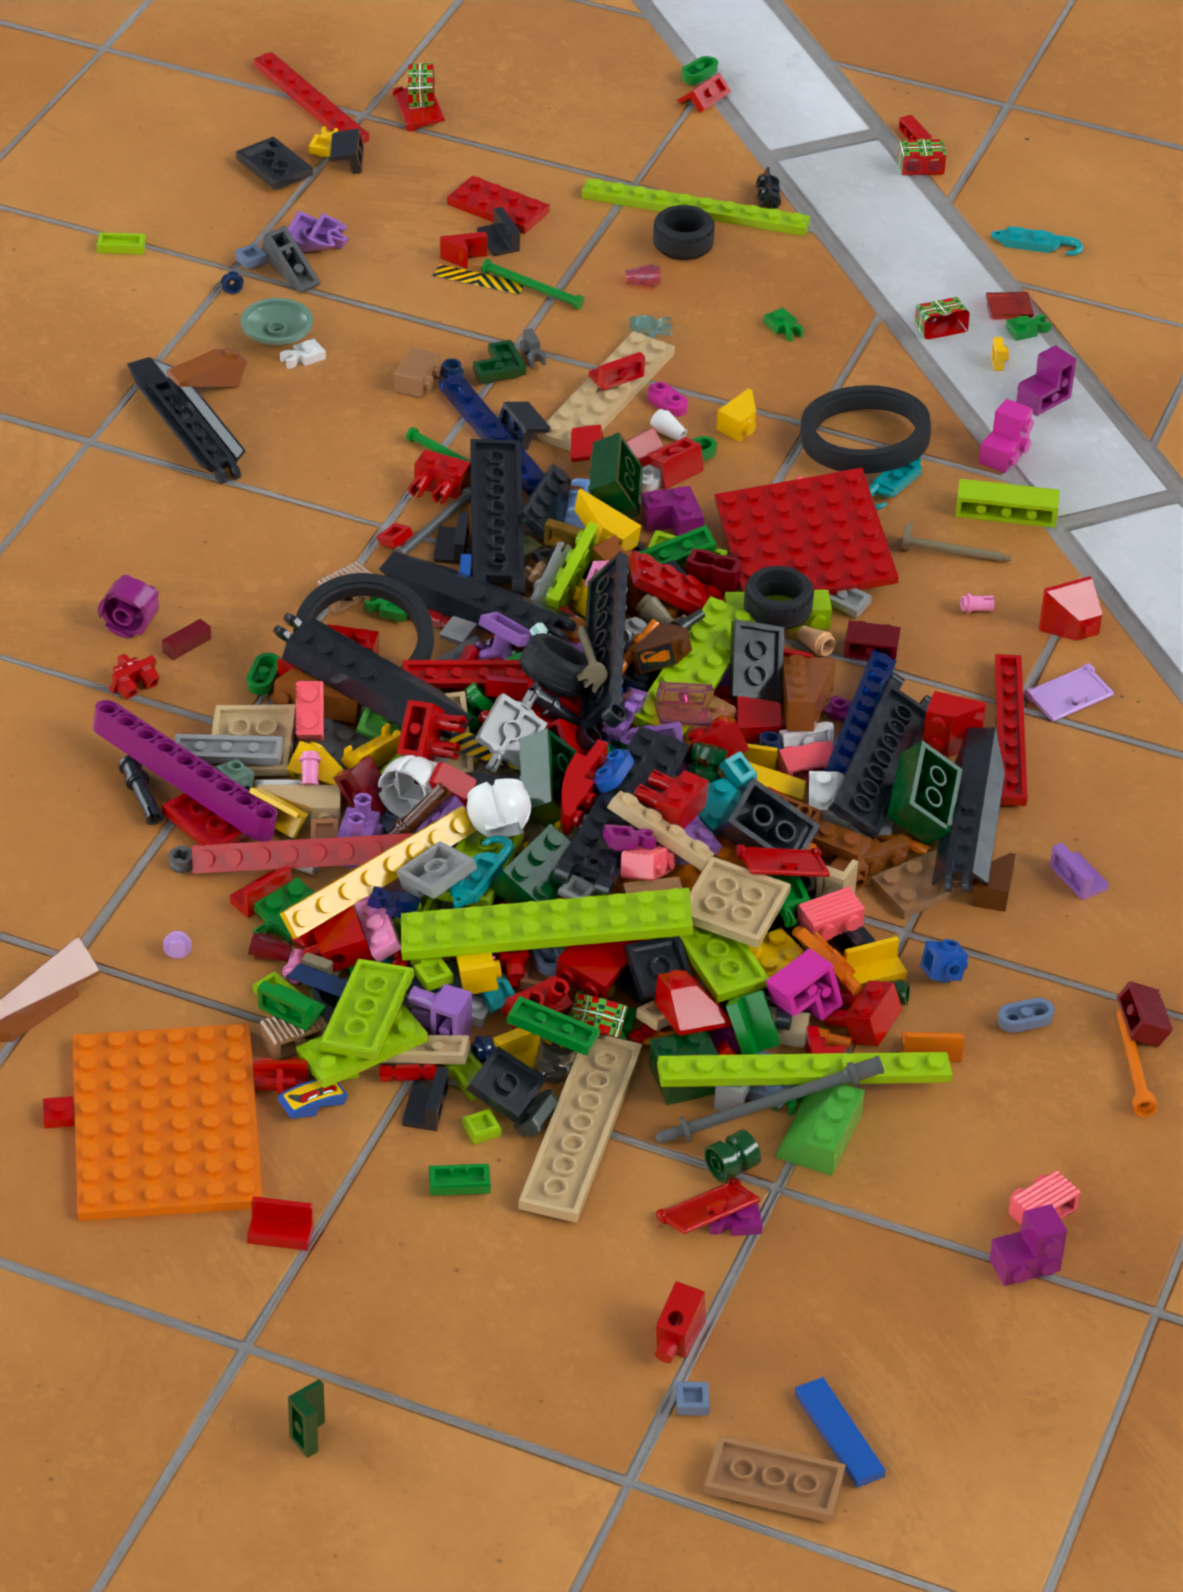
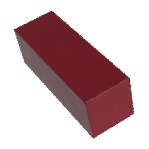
[162,619,211,660]

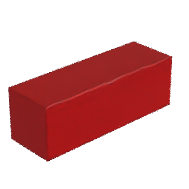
[898,115,932,140]
[483,674,529,699]

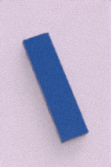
[795,1377,886,1488]

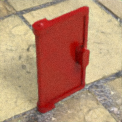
[392,86,445,131]
[736,844,830,877]
[656,1177,760,1235]

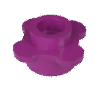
[824,696,855,721]

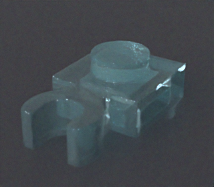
[629,315,673,338]

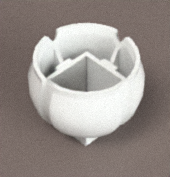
[378,755,437,818]
[467,779,531,838]

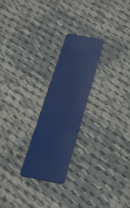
[288,963,348,997]

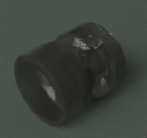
[533,1037,576,1083]

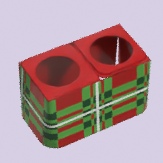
[408,63,435,109]
[897,139,947,175]
[915,297,970,340]
[570,993,628,1038]

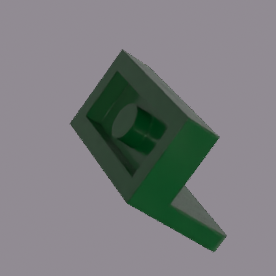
[288,1379,325,1458]

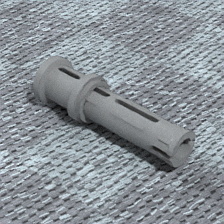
[529,542,571,605]

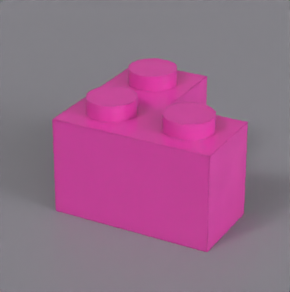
[979,399,1034,473]
[766,948,843,1021]

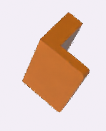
[901,1032,964,1062]

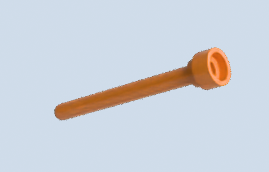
[1117,1009,1158,1117]

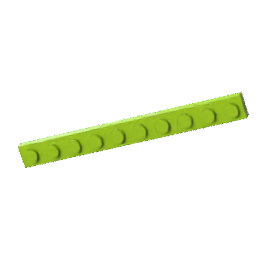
[582,178,811,236]
[657,1052,953,1087]

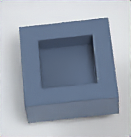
[235,243,267,270]
[676,1382,710,1415]

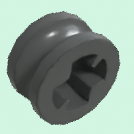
[169,846,193,873]

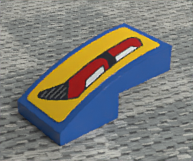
[277,1079,348,1119]

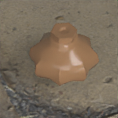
[524,561,547,589]

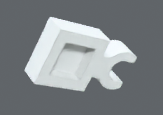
[280,339,326,369]

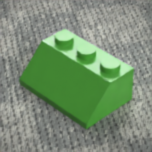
[776,1083,865,1176]

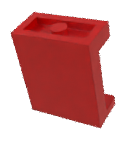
[556,939,644,999]

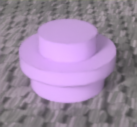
[163,931,192,959]

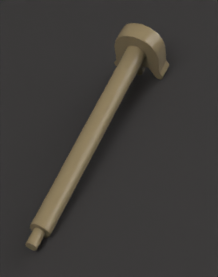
[901,522,1011,562]
[577,626,607,693]

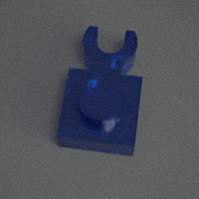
[367,886,421,918]

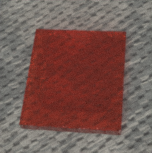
[986,292,1034,320]

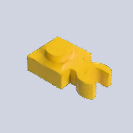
[309,126,338,157]

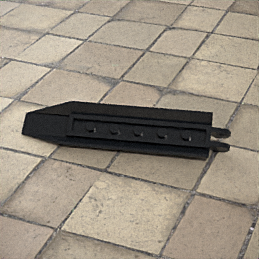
[127,357,245,484]
[379,551,577,647]
[273,613,473,738]
[932,728,1005,892]

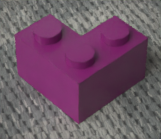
[1016,345,1076,416]
[640,486,704,536]
[989,1204,1067,1286]

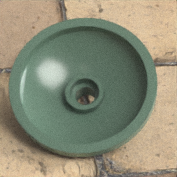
[241,298,313,346]

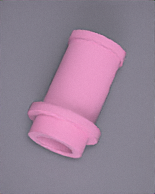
[960,593,995,614]
[299,751,321,785]
[282,949,304,985]

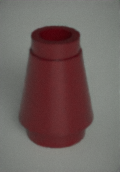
[248,932,292,962]

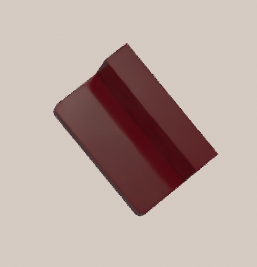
[333,756,388,817]

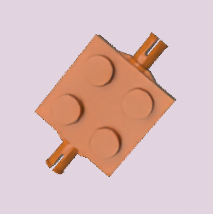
[792,926,863,995]

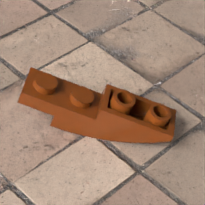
[774,791,871,862]
[830,835,910,891]

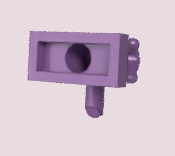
[476,612,532,660]

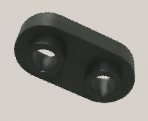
[513,1089,559,1138]

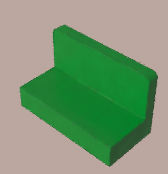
[257,981,325,1031]
[726,990,781,1055]

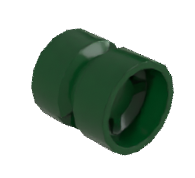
[686,742,728,783]
[704,1129,761,1182]

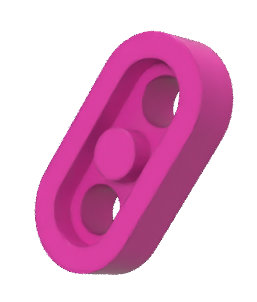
[647,382,688,417]

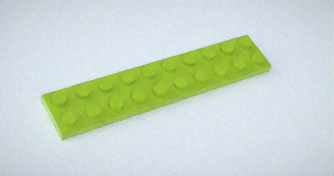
[401,888,694,961]

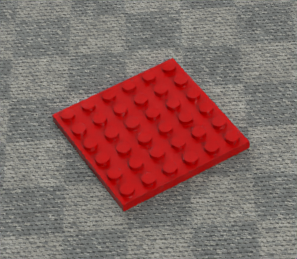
[714,468,899,595]

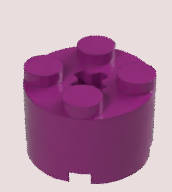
[98,575,159,638]

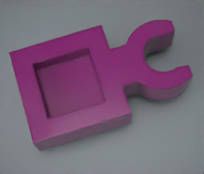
[603,824,657,851]
[709,1203,763,1236]

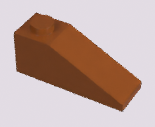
[166,347,247,387]
[272,667,360,723]

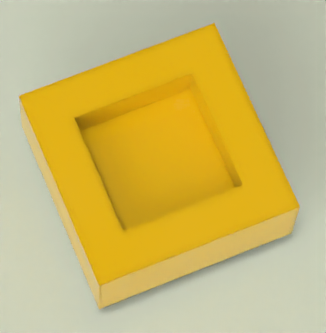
[991,337,1009,371]

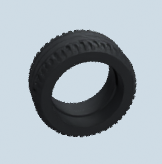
[653,205,715,260]
[744,566,814,630]
[519,633,588,697]

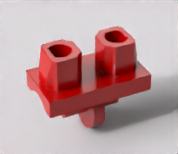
[109,654,160,700]
[495,950,529,992]
[253,1058,308,1095]

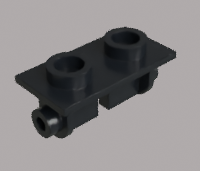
[756,167,781,209]

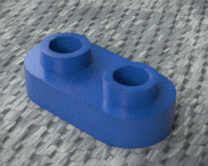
[593,749,634,793]

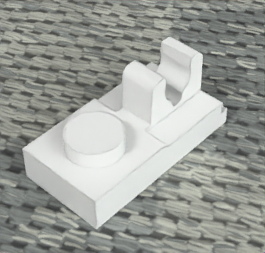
[779,721,834,749]

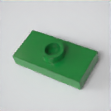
[428,1163,491,1196]

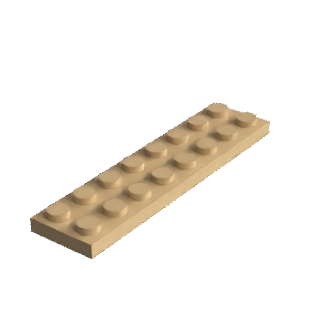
[537,331,675,451]
[518,1035,642,1223]

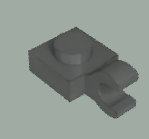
[520,328,546,368]

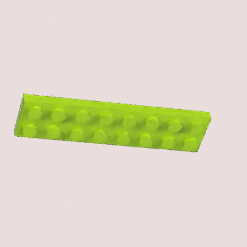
[632,596,756,738]

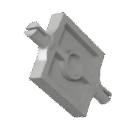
[474,690,548,772]

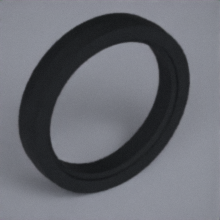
[800,385,931,474]
[292,573,434,674]

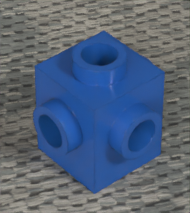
[920,939,968,983]

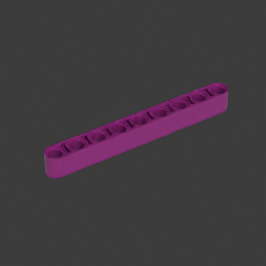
[93,700,277,842]

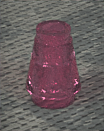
[626,264,661,287]

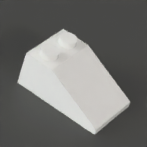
[809,771,892,835]

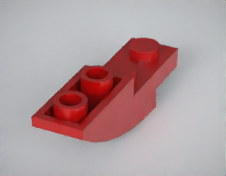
[560,739,608,835]

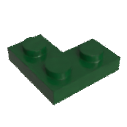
[472,340,526,384]

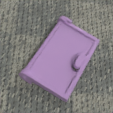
[1024,663,1114,722]

